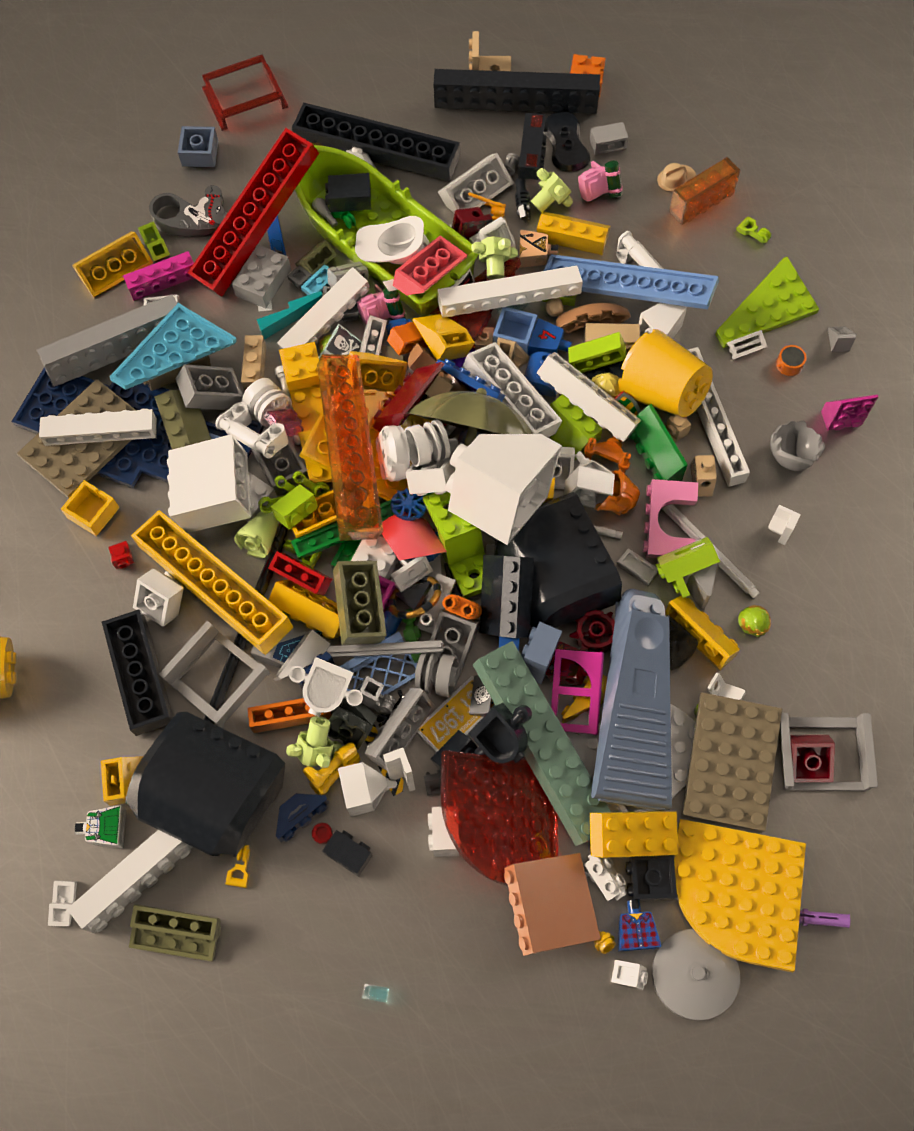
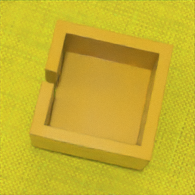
[61,480,120,537]

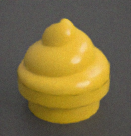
[594,931,616,954]

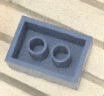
[521,622,562,685]

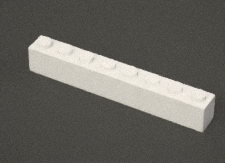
[437,266,583,318]
[688,347,750,487]

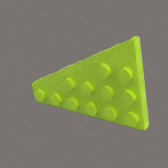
[715,256,819,348]

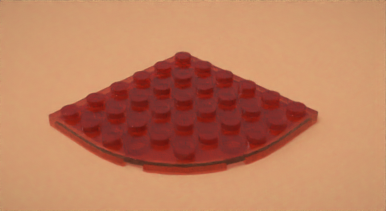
[441,750,558,886]

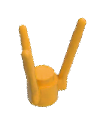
[468,192,506,220]

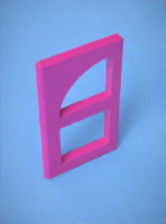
[551,649,604,735]

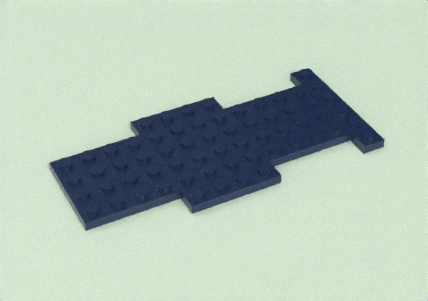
[11,367,264,488]

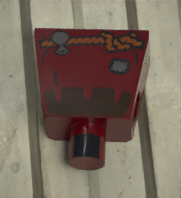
[452,207,493,241]
[545,641,589,685]

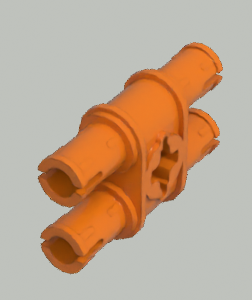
[442,594,482,620]

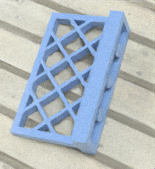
[339,632,417,696]

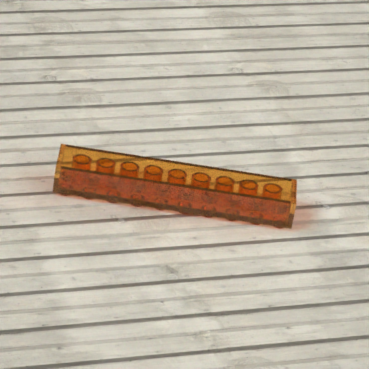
[317,354,383,541]

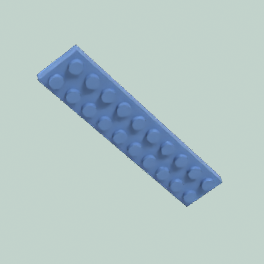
[544,254,719,310]

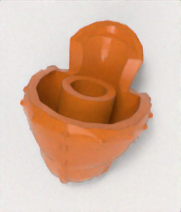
[594,469,640,516]

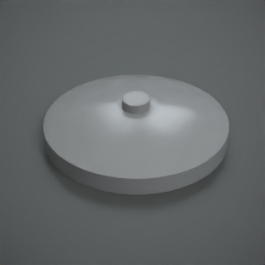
[652,929,740,1020]

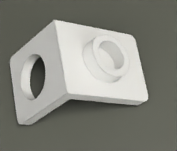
[708,673,746,700]

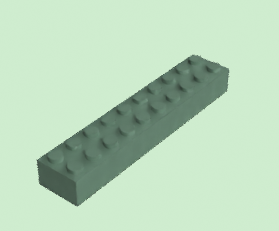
[473,641,611,846]

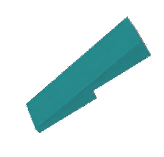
[257,291,323,340]

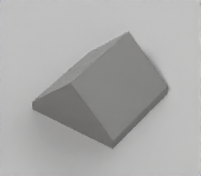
[686,563,718,610]

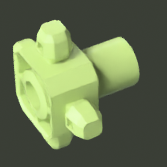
[530,168,573,213]
[471,236,518,280]
[286,716,342,768]

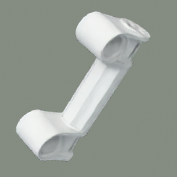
[616,231,664,269]
[215,402,289,458]

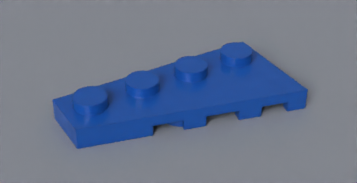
[436,358,506,401]

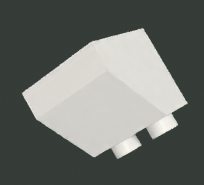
[445,434,562,545]

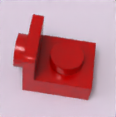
[108,541,134,569]

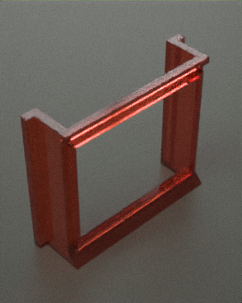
[202,54,288,131]

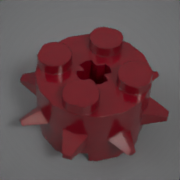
[569,610,615,653]

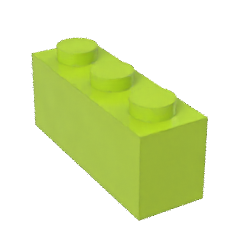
[568,332,626,373]

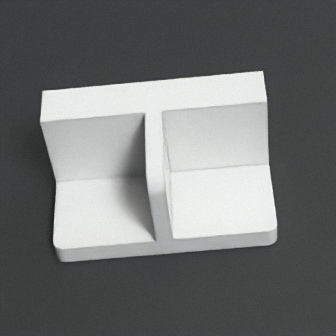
[768,505,801,545]
[391,556,433,592]

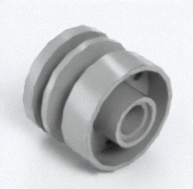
[415,653,459,698]

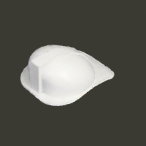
[355,216,430,265]

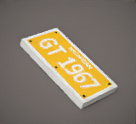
[417,676,495,752]

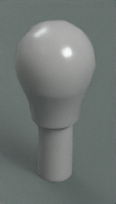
[312,198,338,228]

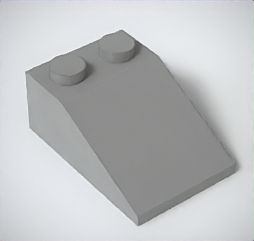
[430,608,481,679]

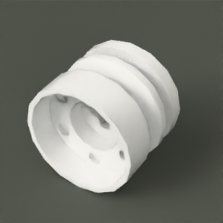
[242,378,292,427]
[404,419,450,467]

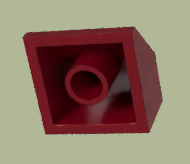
[790,735,835,783]

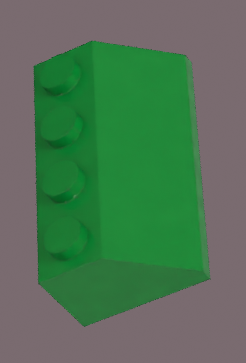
[629,404,688,481]

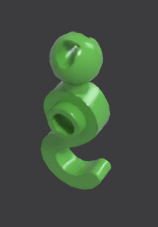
[402,609,422,663]

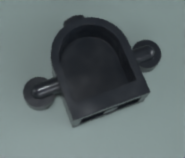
[468,703,532,763]

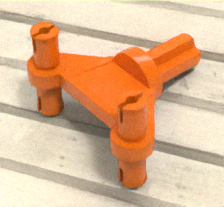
[584,436,631,473]

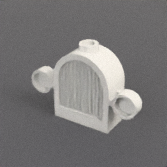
[289,657,363,717]

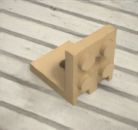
[469,31,511,71]

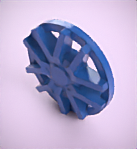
[391,488,426,521]

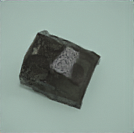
[667,615,699,670]

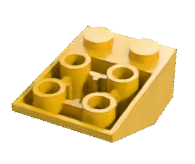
[413,314,475,361]
[101,756,144,806]

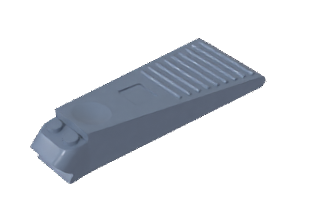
[591,589,672,811]

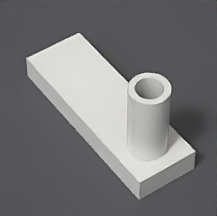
[417,573,456,634]

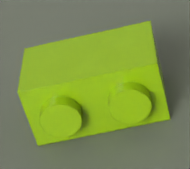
[270,484,319,530]

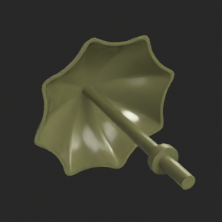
[408,388,533,509]

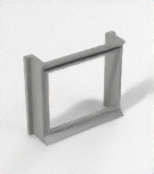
[159,621,271,728]
[780,713,878,791]

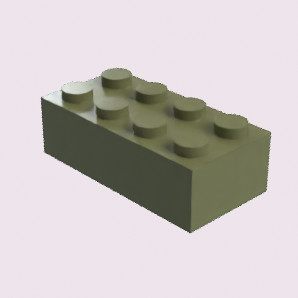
[333,561,387,645]

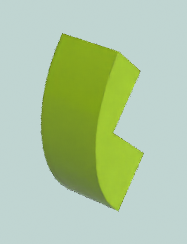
[138,221,170,261]

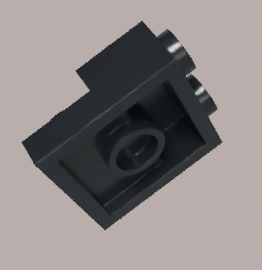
[625,855,677,901]

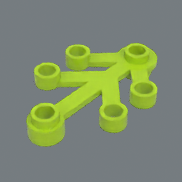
[258,471,330,514]

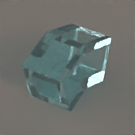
[362,984,389,1003]

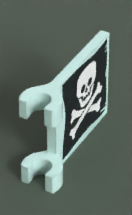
[319,324,362,384]

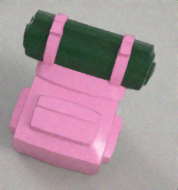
[578,160,623,202]
[357,284,406,325]

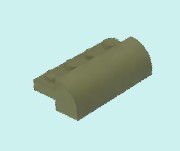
[129,904,221,961]

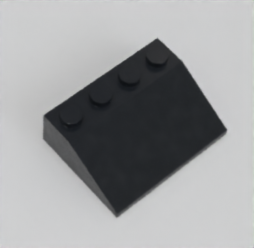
[480,555,534,638]

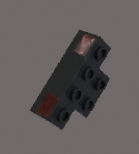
[518,113,548,180]

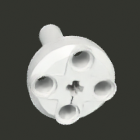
[376,425,458,482]

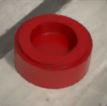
[312,822,333,844]

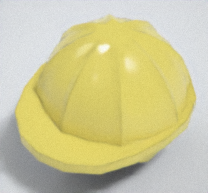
[591,372,620,399]

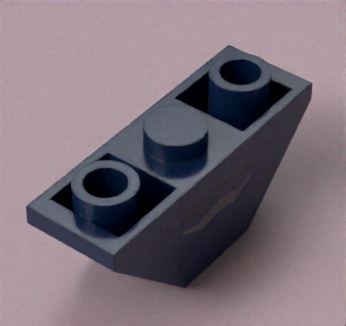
[276,793,330,843]

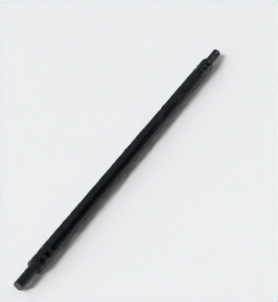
[204,524,288,724]

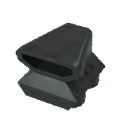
[328,698,378,750]

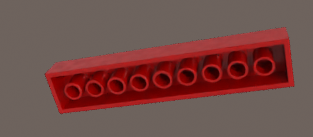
[187,128,319,297]

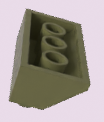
[154,390,211,450]

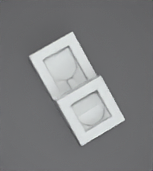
[48,880,77,926]

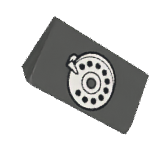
[469,675,491,716]

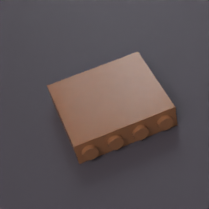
[504,853,601,956]

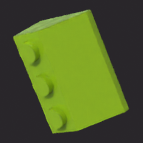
[549,394,603,461]

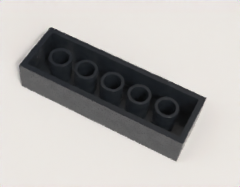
[101,609,173,736]

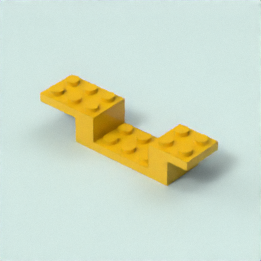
[279,342,343,483]

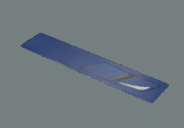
[267,215,286,256]

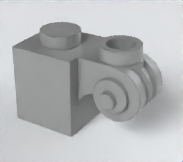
[357,676,396,715]

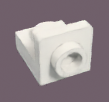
[612,960,648,990]

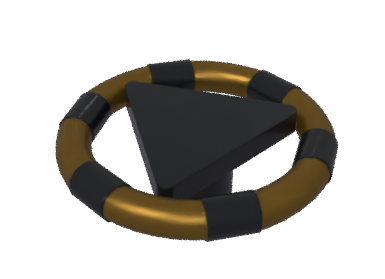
[388,576,442,619]

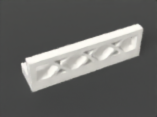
[383,748,415,792]

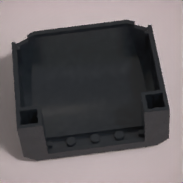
[494,492,622,628]
[125,711,285,857]

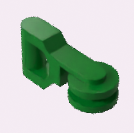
[328,207,356,229]

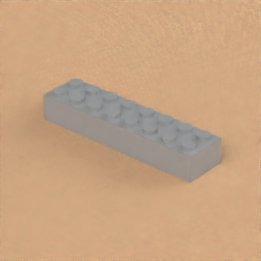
[36,294,177,387]

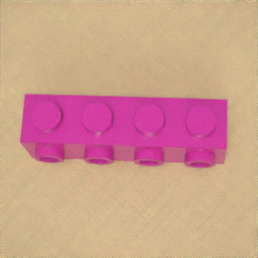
[123,251,194,301]

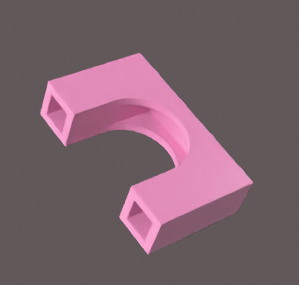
[643,479,698,559]

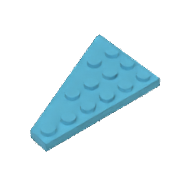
[110,303,237,390]

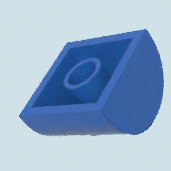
[524,352,557,398]

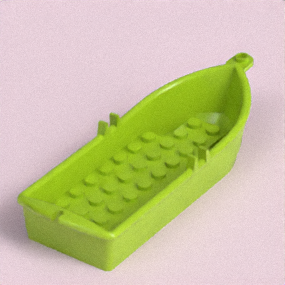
[295,145,479,317]

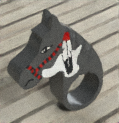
[149,185,228,237]

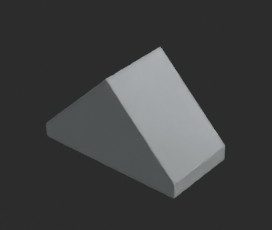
[828,326,857,352]

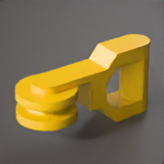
[225,845,250,888]

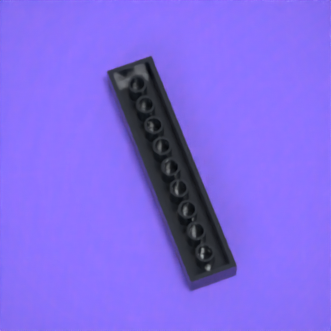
[433,69,600,114]
[292,102,460,182]

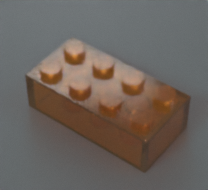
[669,157,741,225]

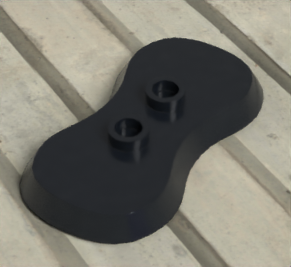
[544,112,590,172]

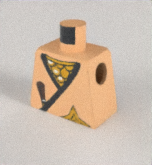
[519,230,558,268]

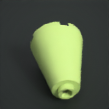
[234,511,279,559]

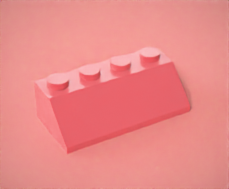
[393,236,467,295]

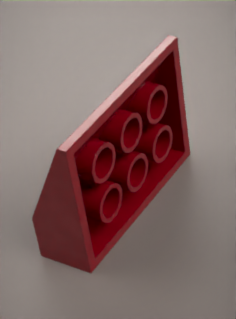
[372,362,445,432]

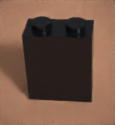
[325,173,371,212]

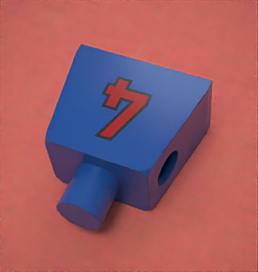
[528,318,572,356]

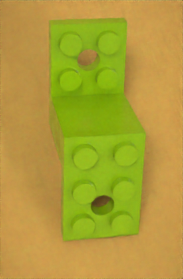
[422,491,485,599]

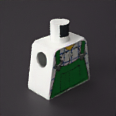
[75,805,126,849]

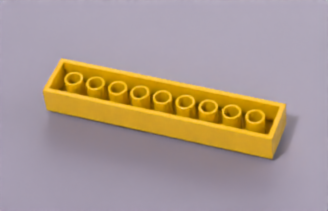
[131,510,294,655]

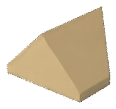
[497,337,529,369]

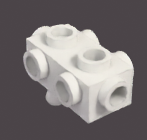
[584,855,627,901]

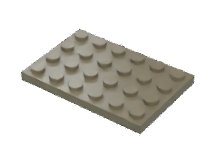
[17,379,136,498]
[682,693,782,831]

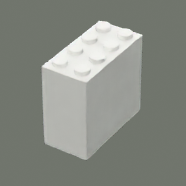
[167,434,251,533]

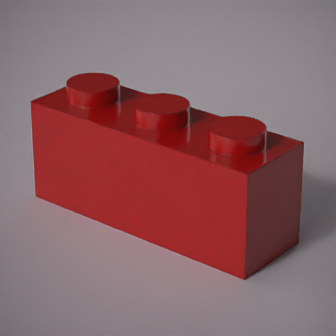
[268,551,332,596]

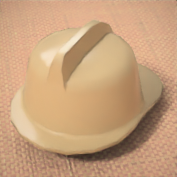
[657,163,696,191]

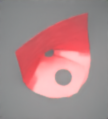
[376,512,447,561]

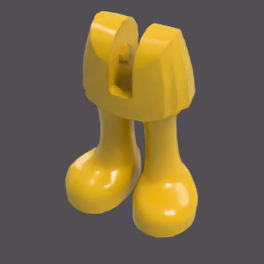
[303,742,361,795]

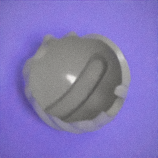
[770,421,825,471]

